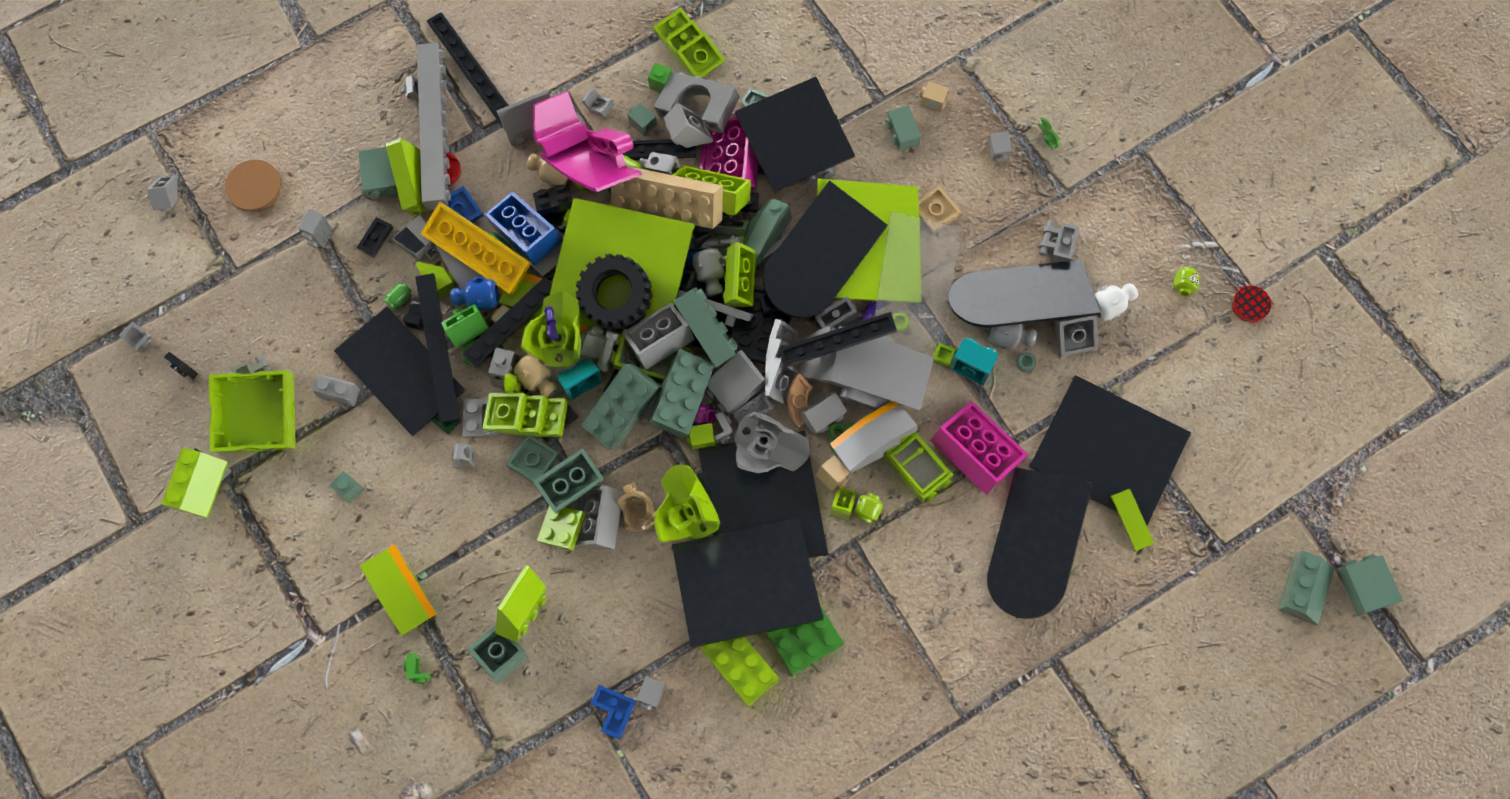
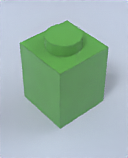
[648,63,672,93]

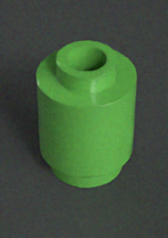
[383,283,412,310]

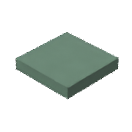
[505,436,560,484]

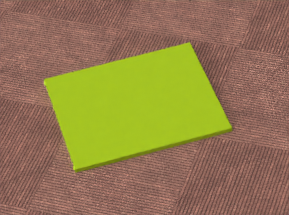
[817,178,921,304]
[550,198,695,321]

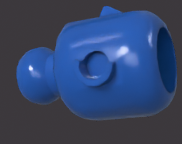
[450,277,499,311]

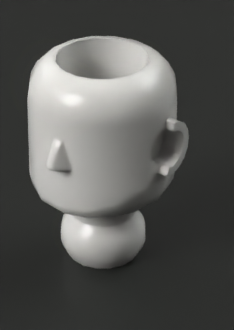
[1094,284,1138,321]

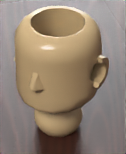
[526,153,570,188]
[513,355,558,398]

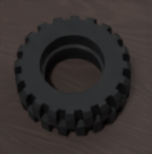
[576,254,653,331]

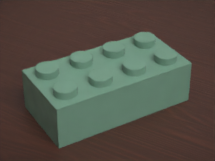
[673,287,738,367]
[647,349,714,438]
[581,363,662,450]

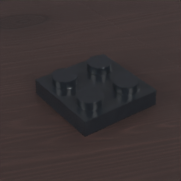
[533,184,573,216]

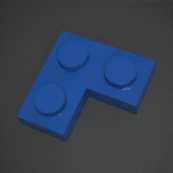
[591,685,637,740]

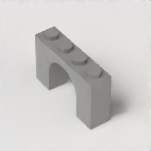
[654,72,740,133]

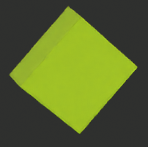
[933,343,957,368]

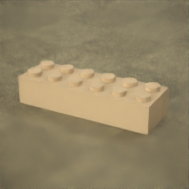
[611,166,723,229]

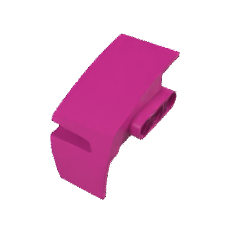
[533,91,642,192]

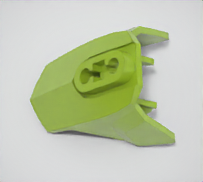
[521,292,581,367]
[654,465,720,542]

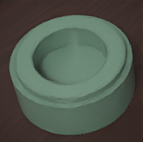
[1016,352,1036,373]

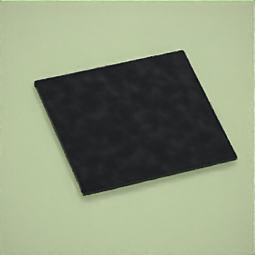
[1029,375,1191,526]
[698,431,828,558]
[671,518,824,648]

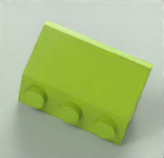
[723,242,756,308]
[161,448,228,518]
[495,565,547,642]

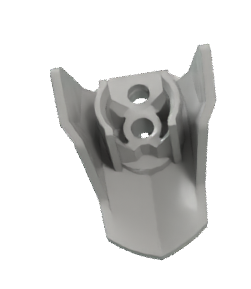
[734,411,810,473]

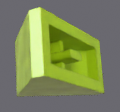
[830,487,857,521]

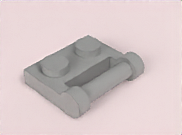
[597,328,619,371]
[462,398,498,438]

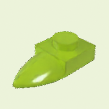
[504,373,522,393]

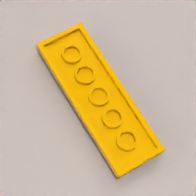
[420,202,532,294]

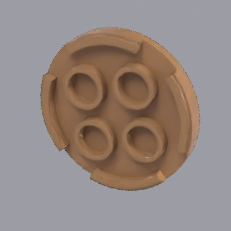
[225,160,282,211]

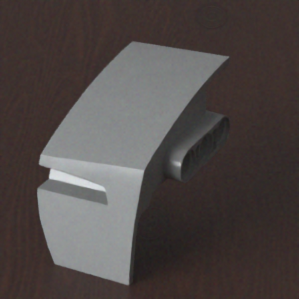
[797,326,934,411]

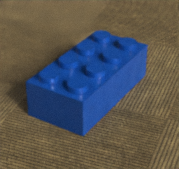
[484,191,563,265]

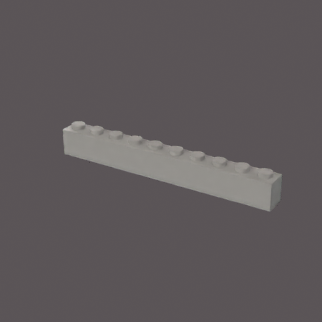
[417,42,451,211]

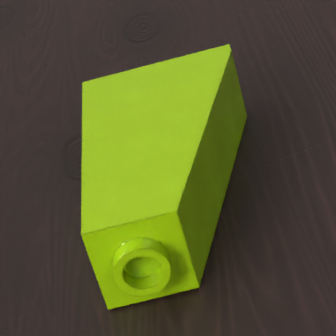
[386,138,429,216]

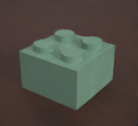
[467,625,529,685]

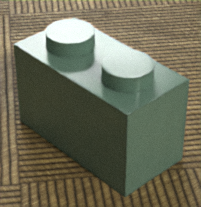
[885,105,921,151]

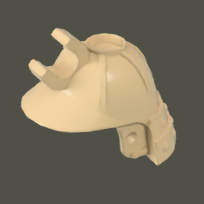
[617,482,656,532]

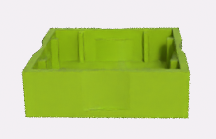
[209,370,296,454]

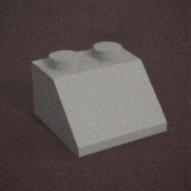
[664,102,713,148]
[1053,315,1098,356]

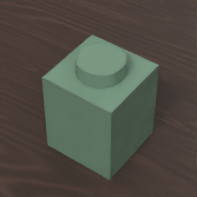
[628,103,657,136]
[329,471,364,503]

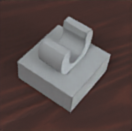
[400,76,419,101]

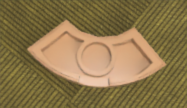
[787,373,813,428]

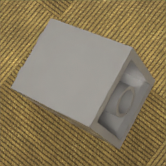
[705,350,765,417]

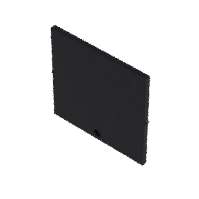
[735,77,855,193]

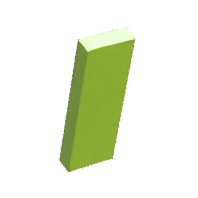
[1111,489,1155,551]

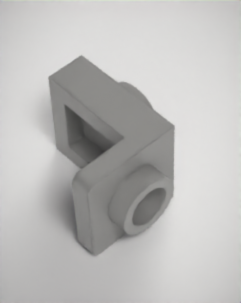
[582,88,615,117]
[119,321,151,350]
[714,412,733,445]

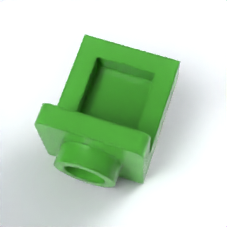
[403,653,431,684]

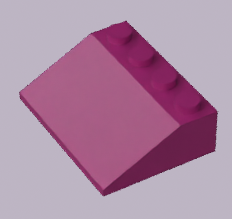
[700,117,758,190]
[930,401,1028,495]

